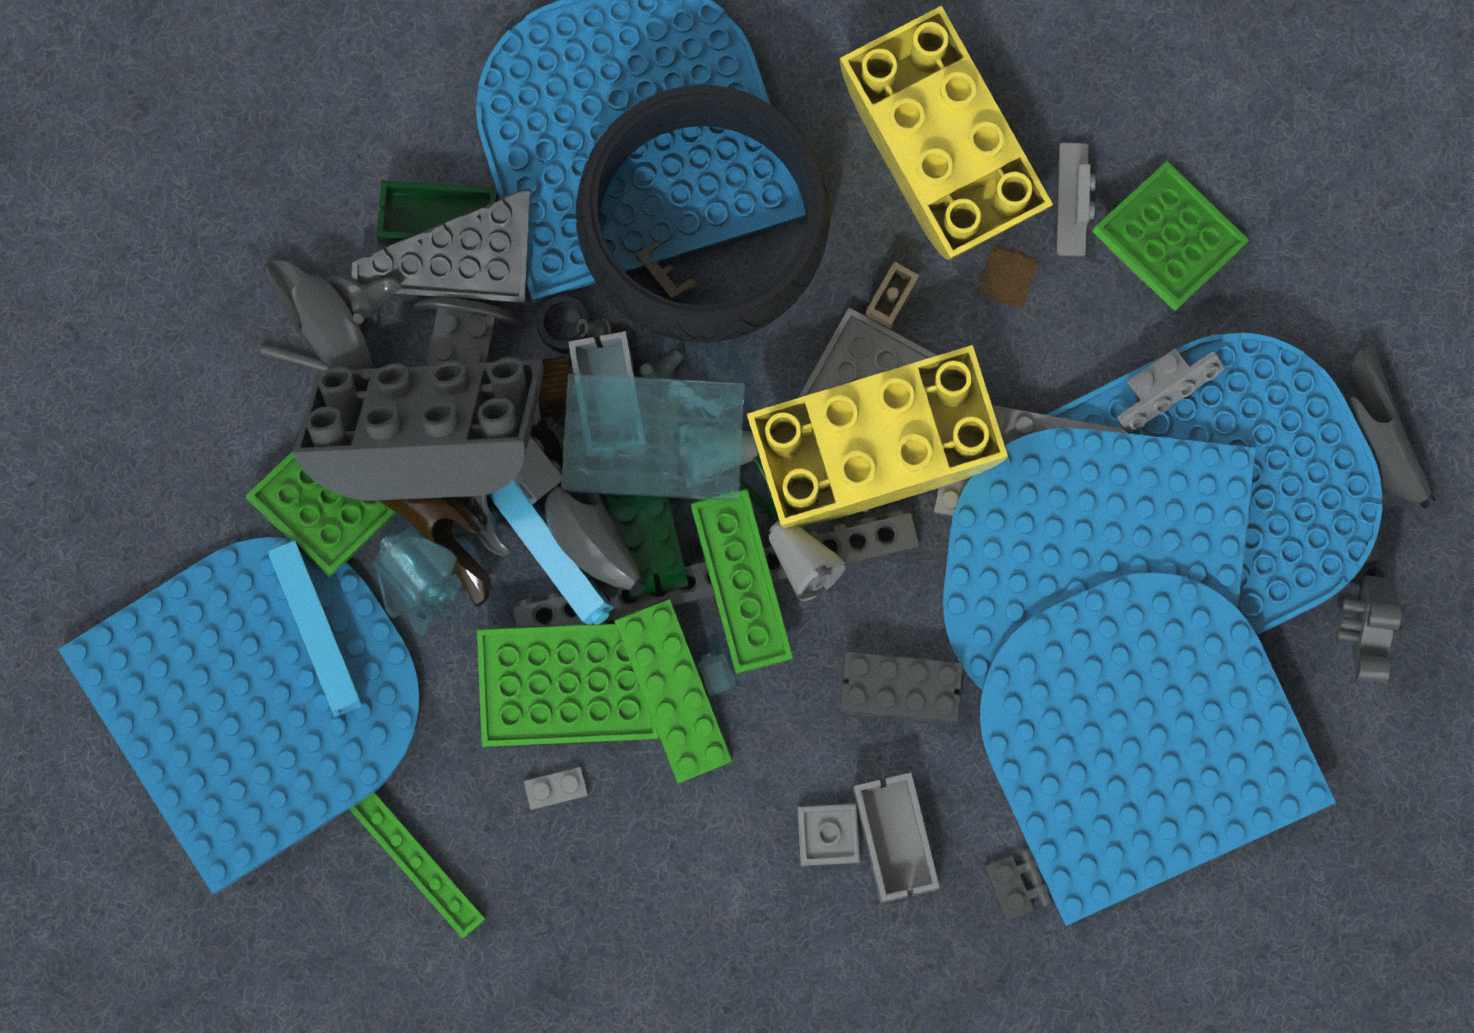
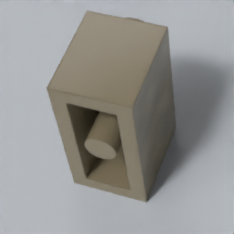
[865,261,919,330]

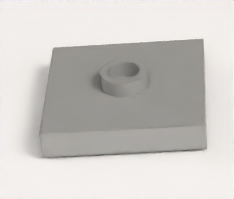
[797,803,860,866]

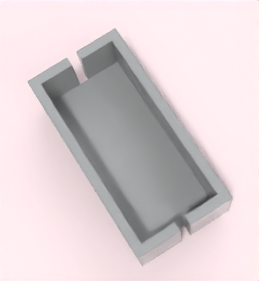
[568,331,648,461]
[853,773,940,904]

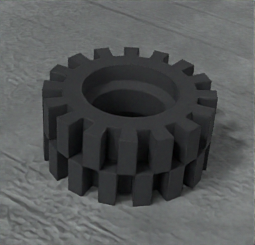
[536,411,586,468]

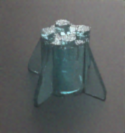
[372,526,466,638]

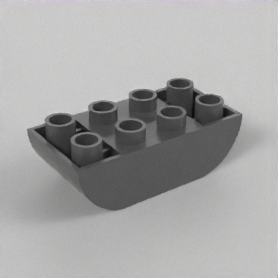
[293,357,544,501]

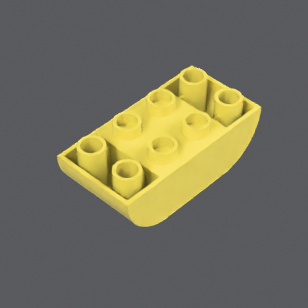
[840,6,1053,260]
[747,345,1008,528]

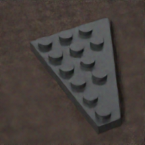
[352,189,531,302]

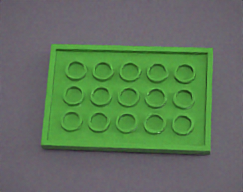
[477,623,658,747]

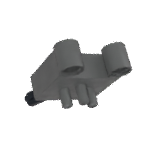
[1336,568,1402,684]

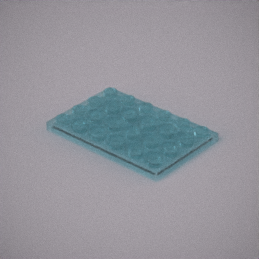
[561,374,745,501]

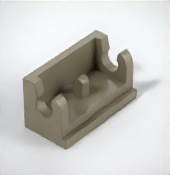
[636,241,697,302]

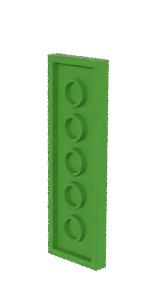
[691,489,793,674]
[614,598,732,783]

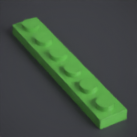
[350,793,486,939]

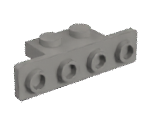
[1057,143,1095,257]
[1117,349,1224,434]

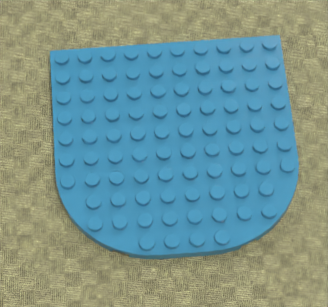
[476,0,806,302]
[1046,332,1383,636]
[943,428,1256,690]
[58,537,420,896]
[980,572,1336,926]

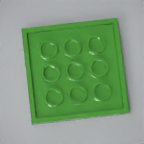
[1092,161,1249,311]
[246,450,397,578]

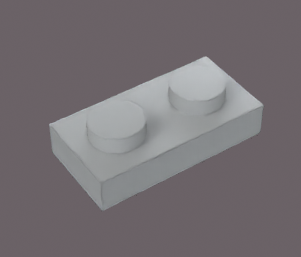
[524,767,588,810]

